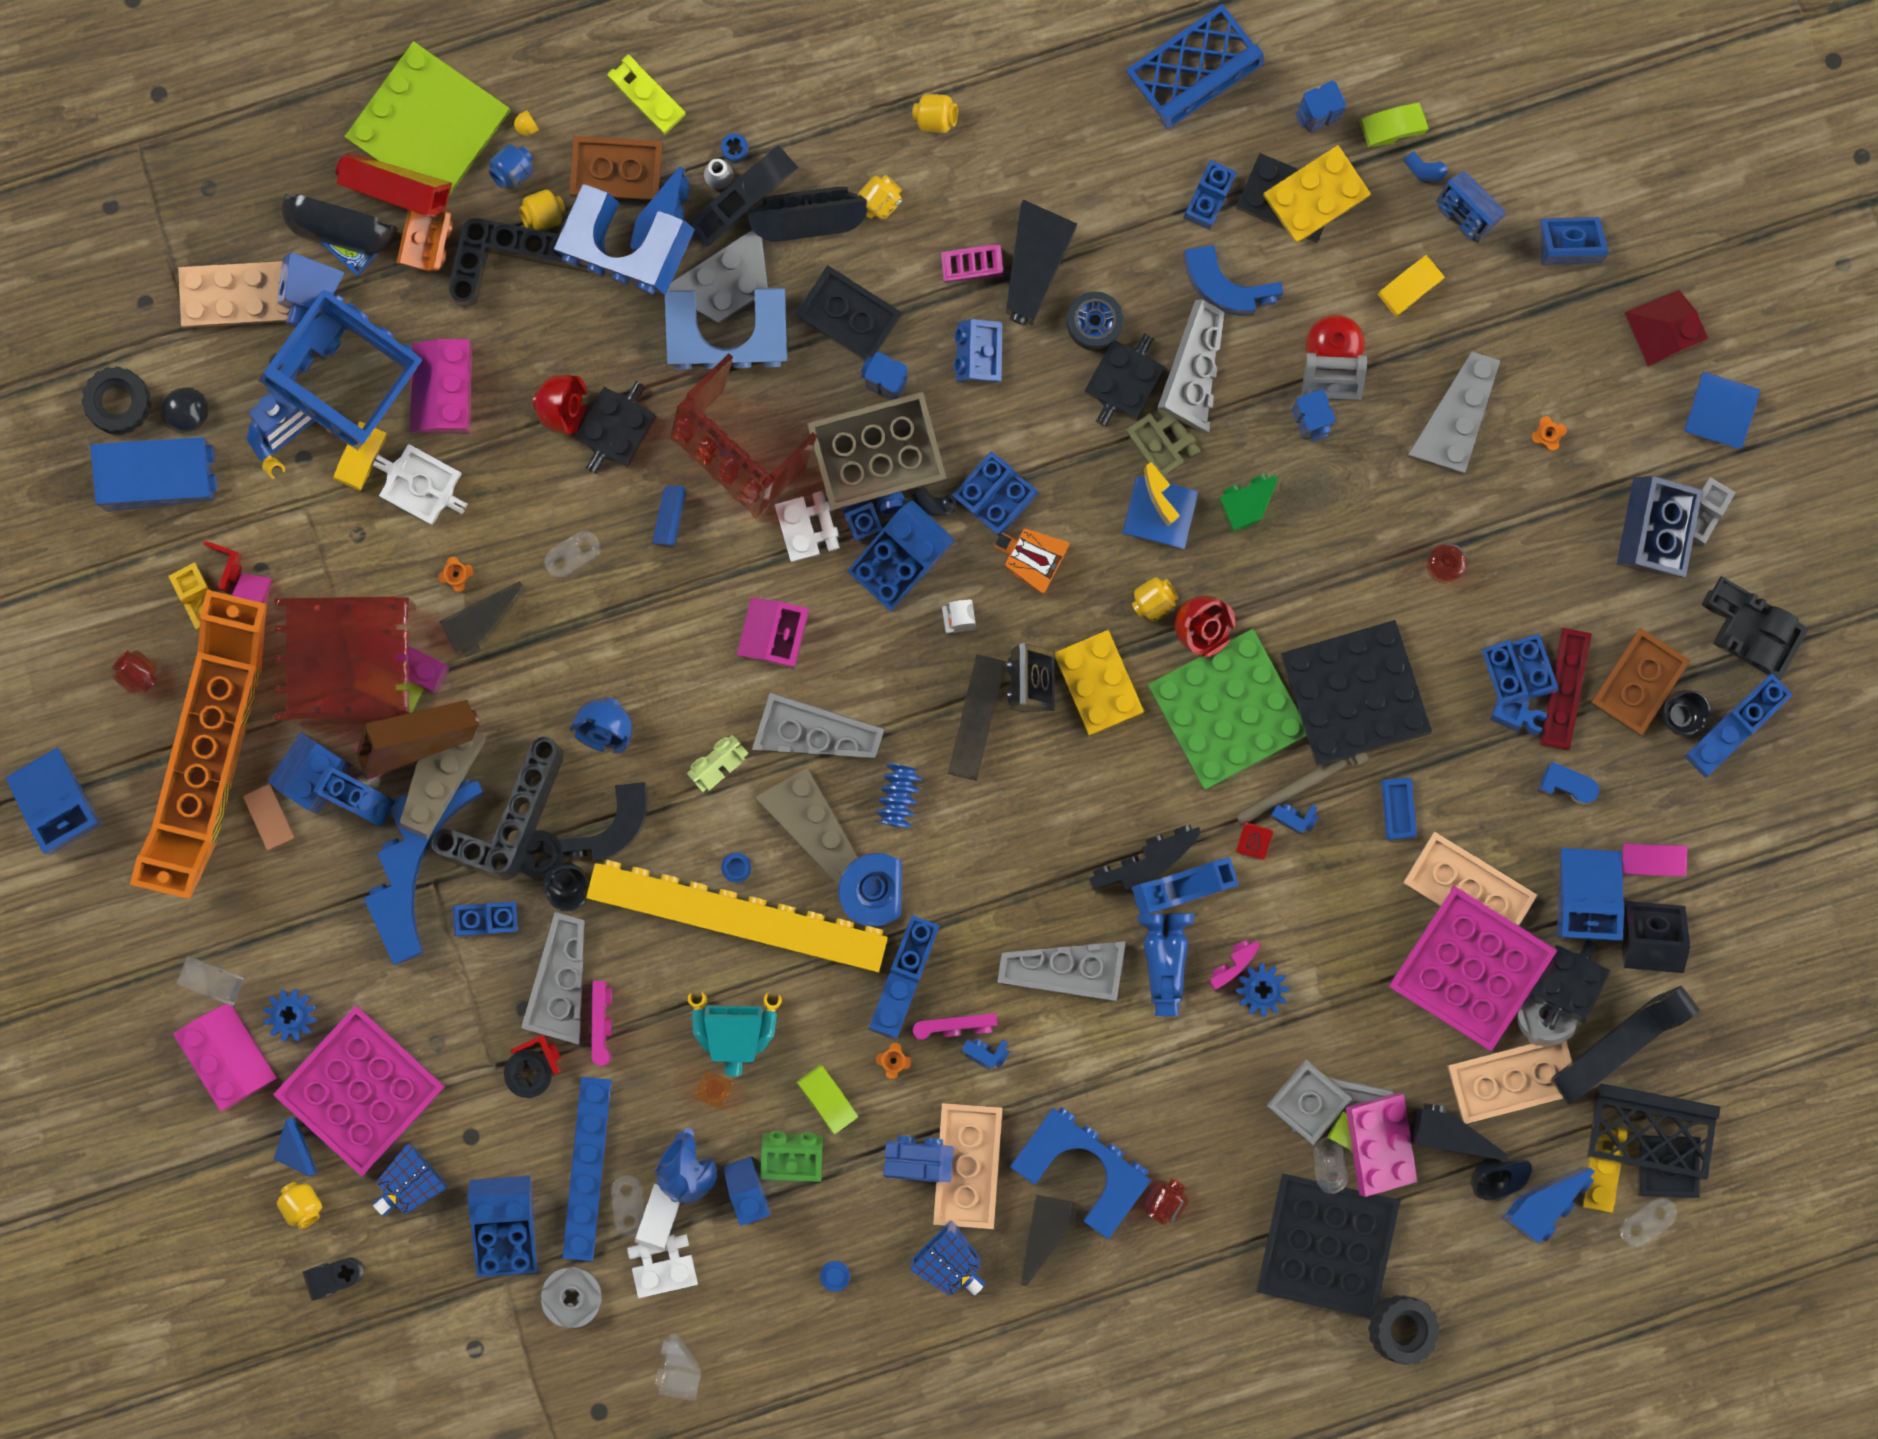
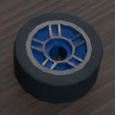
[1066,291,1124,351]

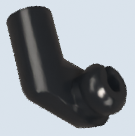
[912,486,957,516]

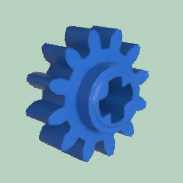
[1235,963,1290,1017]
[263,989,317,1042]

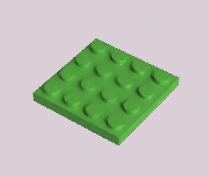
[1147,629,1306,790]

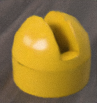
[514,110,539,136]

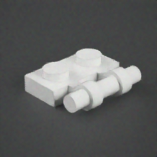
[775,491,840,563]
[627,1234,698,1298]

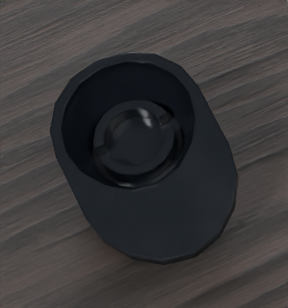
[1470,1159,1532,1200]

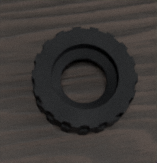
[81,366,152,435]
[1368,1295,1439,1365]

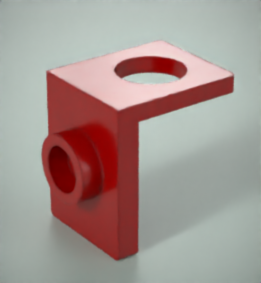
[203,540,242,593]
[510,1035,562,1075]

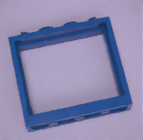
[258,289,422,451]

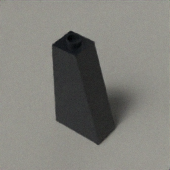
[1006,199,1077,326]

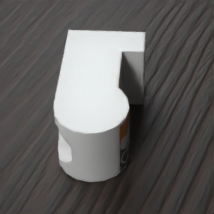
[942,599,976,634]

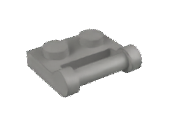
[1302,353,1367,400]

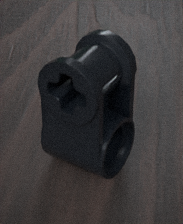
[302,1257,364,1301]

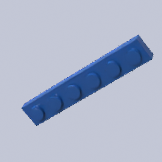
[562,1077,612,1261]

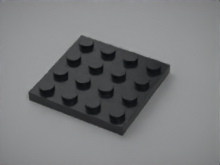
[1281,620,1432,767]
[1256,1173,1401,1318]

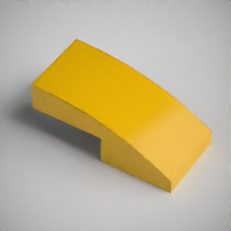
[1377,255,1445,317]
[333,421,387,491]
[1144,462,1180,526]
[169,562,211,632]

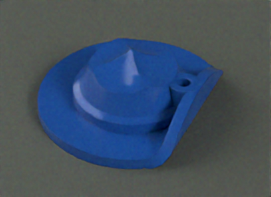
[838,853,902,926]

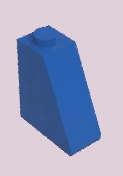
[723,1156,771,1226]

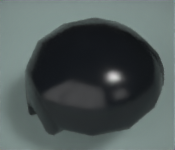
[162,387,208,434]
[1662,690,1711,736]
[543,862,589,912]

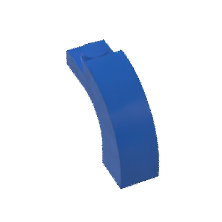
[1183,245,1283,316]
[1132,857,1239,916]

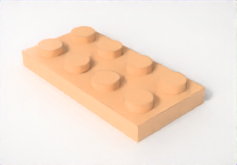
[178,261,290,328]
[1402,832,1537,925]
[1447,1041,1572,1124]
[933,1103,1002,1229]

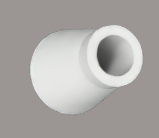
[704,159,734,189]

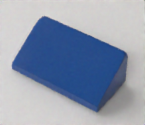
[653,486,687,548]

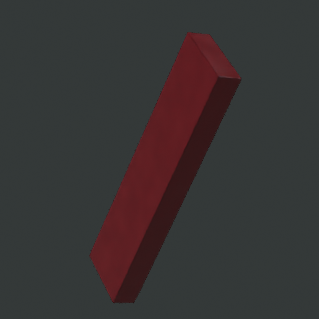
[1539,628,1592,751]

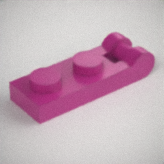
[592,981,612,1066]
[913,1013,997,1039]

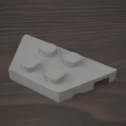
[667,230,768,324]

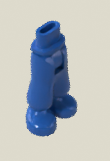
[1137,913,1194,1016]

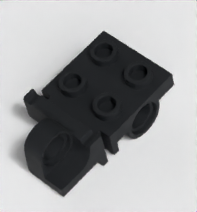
[1702,576,1809,680]

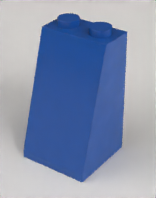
[90,437,218,512]

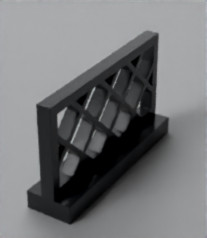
[1587,1083,1721,1180]

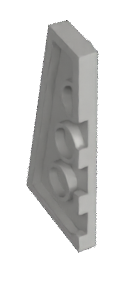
[1158,299,1224,433]
[1407,352,1500,474]
[752,692,885,758]
[521,912,585,1045]
[997,941,1126,1001]

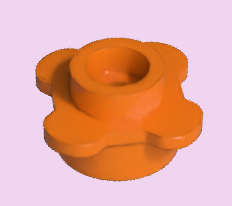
[1532,416,1567,451]
[438,557,474,592]
[876,1043,912,1079]

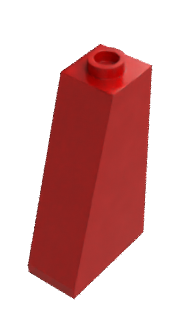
[335,153,452,216]

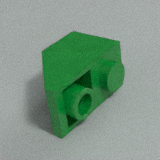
[1218,473,1278,534]

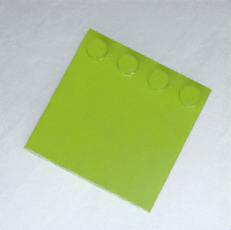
[344,41,511,196]

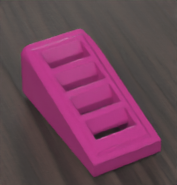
[941,244,1003,282]

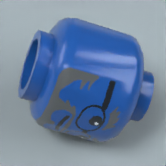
[488,144,533,189]

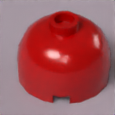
[1305,314,1365,371]
[533,375,587,434]
[1174,595,1236,657]

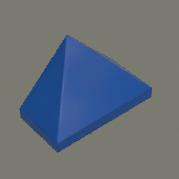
[274,1117,318,1176]

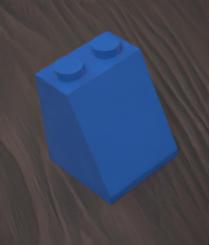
[268,732,351,814]

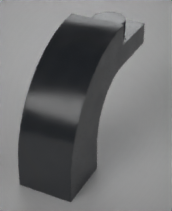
[560,782,648,862]

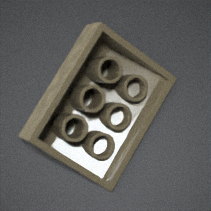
[807,392,947,510]

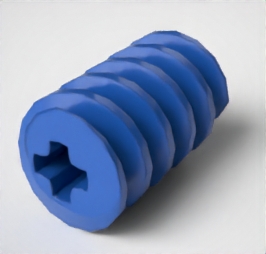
[874,763,922,828]

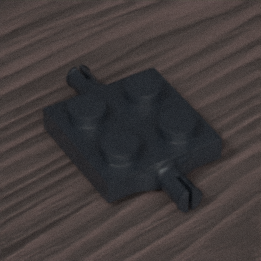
[1085,333,1166,427]
[574,381,657,474]
[1529,940,1611,1030]

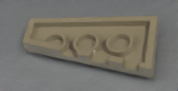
[400,732,486,839]
[755,768,858,885]

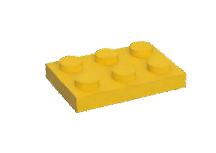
[1263,145,1371,244]
[1055,630,1144,736]

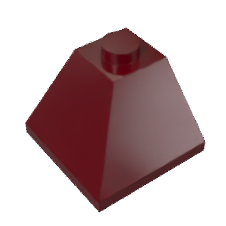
[1624,290,1709,367]

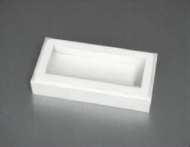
[635,1184,680,1251]

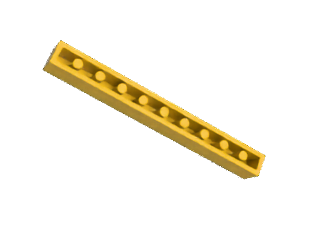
[586,859,888,973]

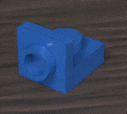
[1269,804,1319,835]

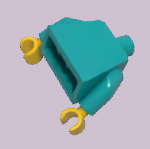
[688,992,782,1077]

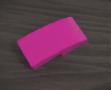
[1622,843,1688,876]
[1208,939,1260,990]

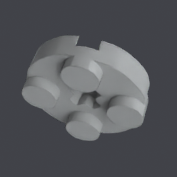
[1517,990,1578,1045]
[541,1267,602,1328]

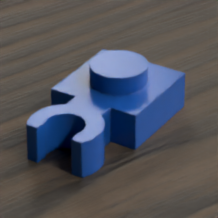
[1490,697,1547,735]

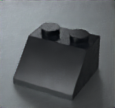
[1622,901,1690,973]

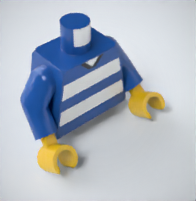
[247,389,332,479]

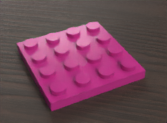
[1389,885,1557,1051]
[273,1005,445,1177]

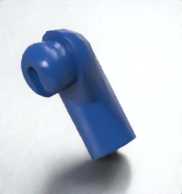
[1403,151,1448,182]

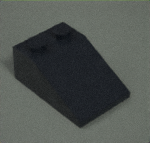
[1007,643,1055,712]
[1411,1103,1508,1161]

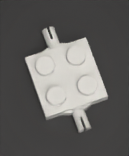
[373,444,468,526]

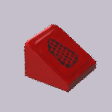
[1235,822,1274,860]

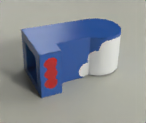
[1537,762,1599,805]

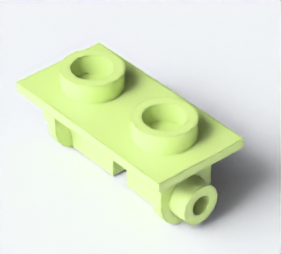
[687,735,749,792]

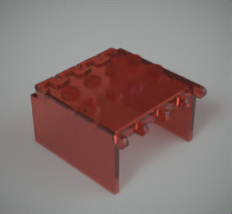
[670,353,817,519]
[275,596,416,725]

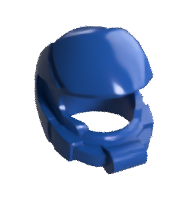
[654,1128,717,1203]

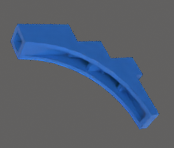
[364,779,485,965]

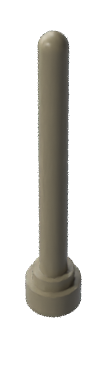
[1237,753,1369,824]

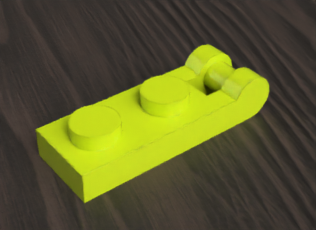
[607,54,686,135]

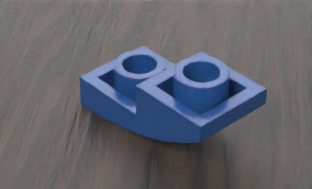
[1183,160,1237,230]
[841,500,882,541]
[452,902,518,936]

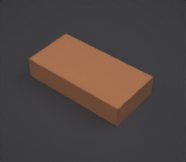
[243,784,296,851]

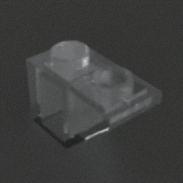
[177,956,245,1006]
[655,1332,702,1401]

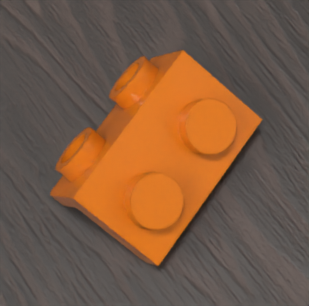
[396,210,453,273]

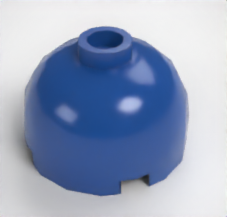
[570,698,633,754]

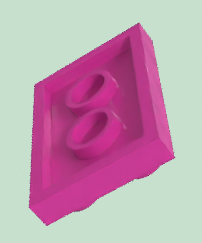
[1346,1093,1417,1197]

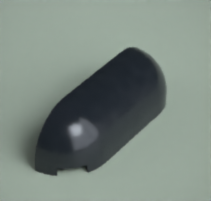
[748,187,867,241]
[282,194,398,255]

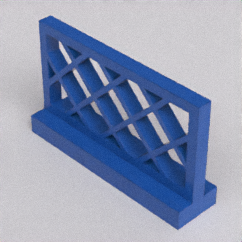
[1126,4,1264,130]

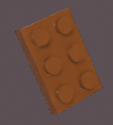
[569,136,663,202]
[1590,628,1691,736]

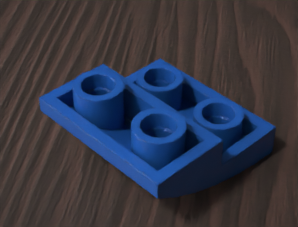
[1684,371,1760,449]
[952,451,1039,537]
[1122,476,1198,549]
[1481,633,1559,705]

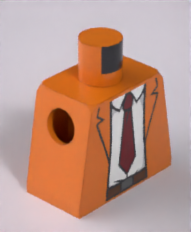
[994,528,1070,597]

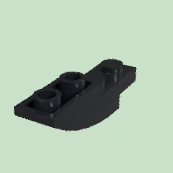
[689,145,799,247]
[1088,824,1201,892]

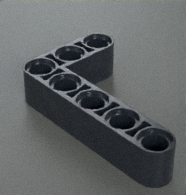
[449,218,591,307]
[431,736,564,881]
[1550,985,1700,1105]

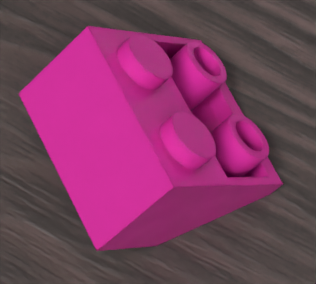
[737,597,809,670]

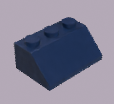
[1616,476,1703,577]

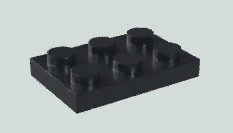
[1236,153,1325,243]
[795,265,903,361]

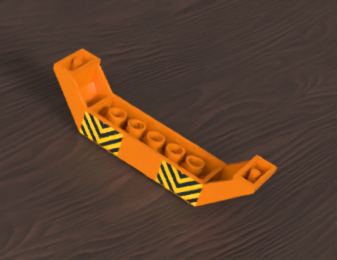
[130,590,267,899]

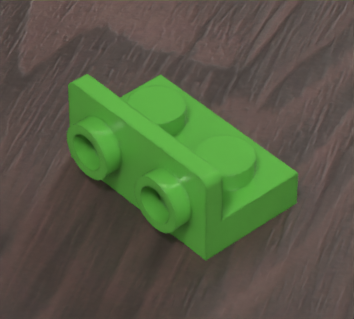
[761,1131,823,1182]

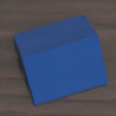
[1540,217,1608,265]

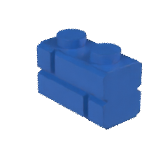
[1295,80,1346,133]
[861,352,908,400]
[1291,389,1336,442]
[884,1136,954,1182]

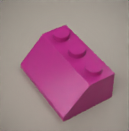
[410,339,472,434]
[173,1002,278,1111]

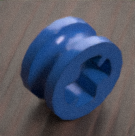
[721,133,748,163]

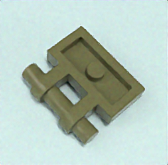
[1125,408,1201,477]

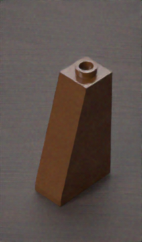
[356,700,479,779]

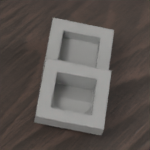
[1693,477,1736,547]

